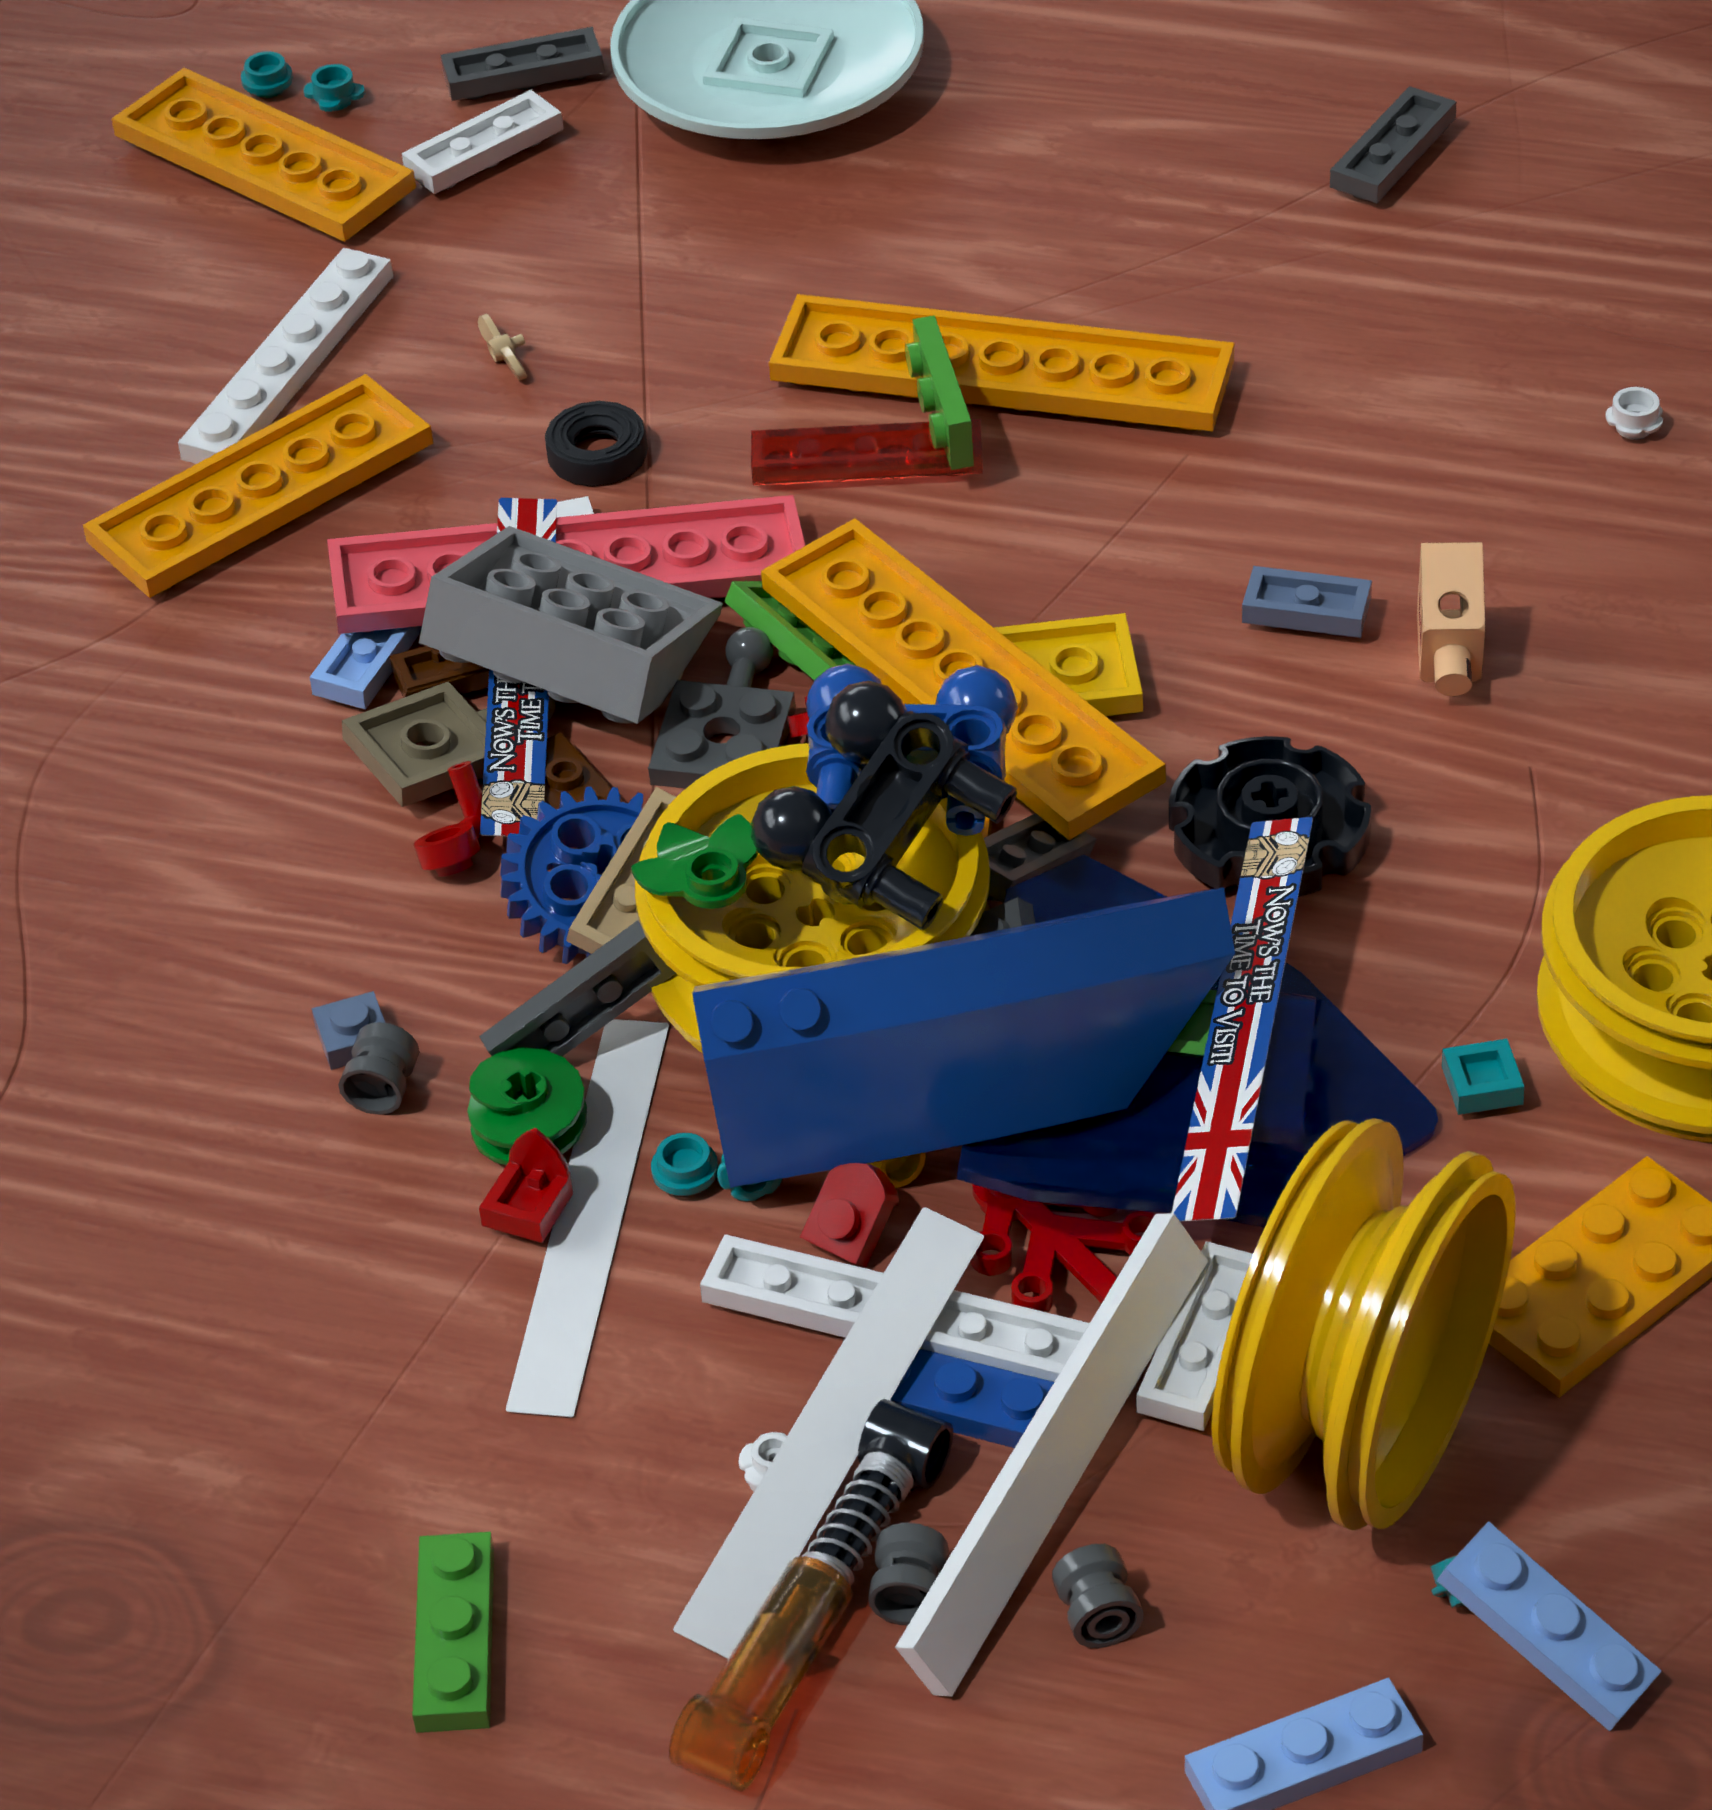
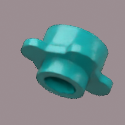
[303,64,365,112]

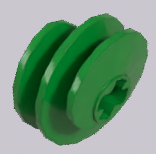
[467,1048,587,1165]

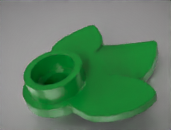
[631,814,758,909]

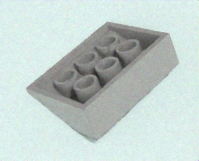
[419,526,723,724]

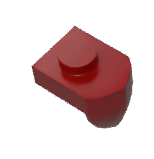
[479,1128,573,1243]
[800,1163,900,1267]

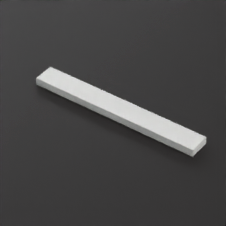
[895,1213,1208,1697]

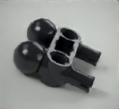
[751,681,1017,931]

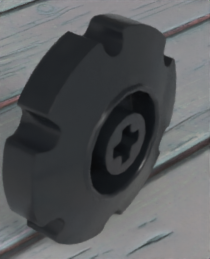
[1169,736,1371,897]

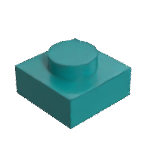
[1442,1039,1525,1115]

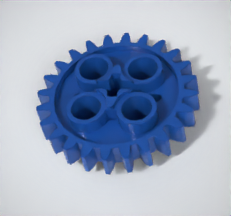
[500,786,643,964]

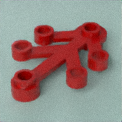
[971,1158,1155,1313]

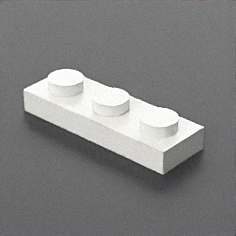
[402,90,564,194]
[1136,1241,1253,1431]

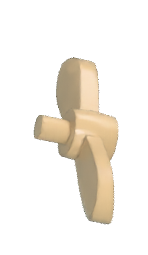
[478,313,527,381]

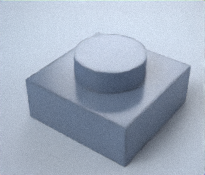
[312,991,385,1070]

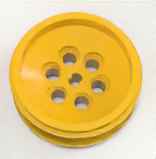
[635,743,990,1053]
[1537,795,1712,1143]
[1212,1118,1516,1530]

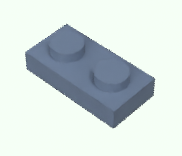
[1242,566,1372,638]

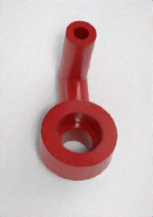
[413,761,483,877]

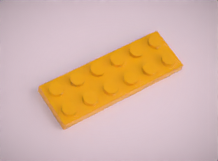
[111,68,416,242]
[83,374,434,598]

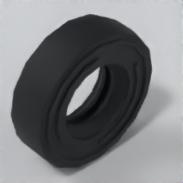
[545,401,648,487]

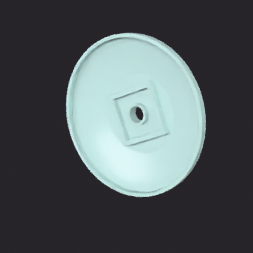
[611,0,924,139]

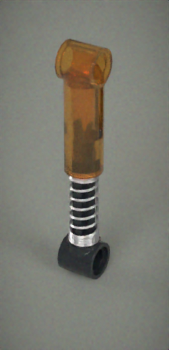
[669,1399,953,1791]

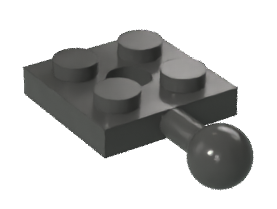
[648,627,796,789]

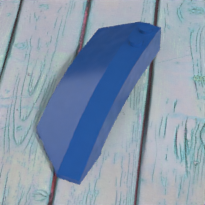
[692,887,1235,1188]

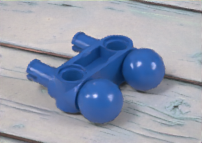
[806,663,1018,836]

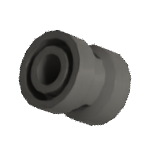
[338,1022,420,1115]
[869,1523,949,1625]
[1052,1544,1143,1648]

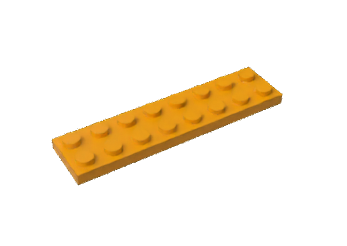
[769,294,1235,431]
[761,518,1166,840]

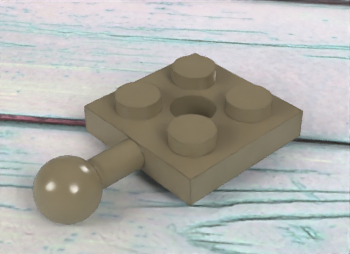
[342,682,556,807]

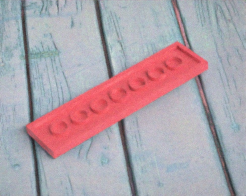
[327,495,806,634]

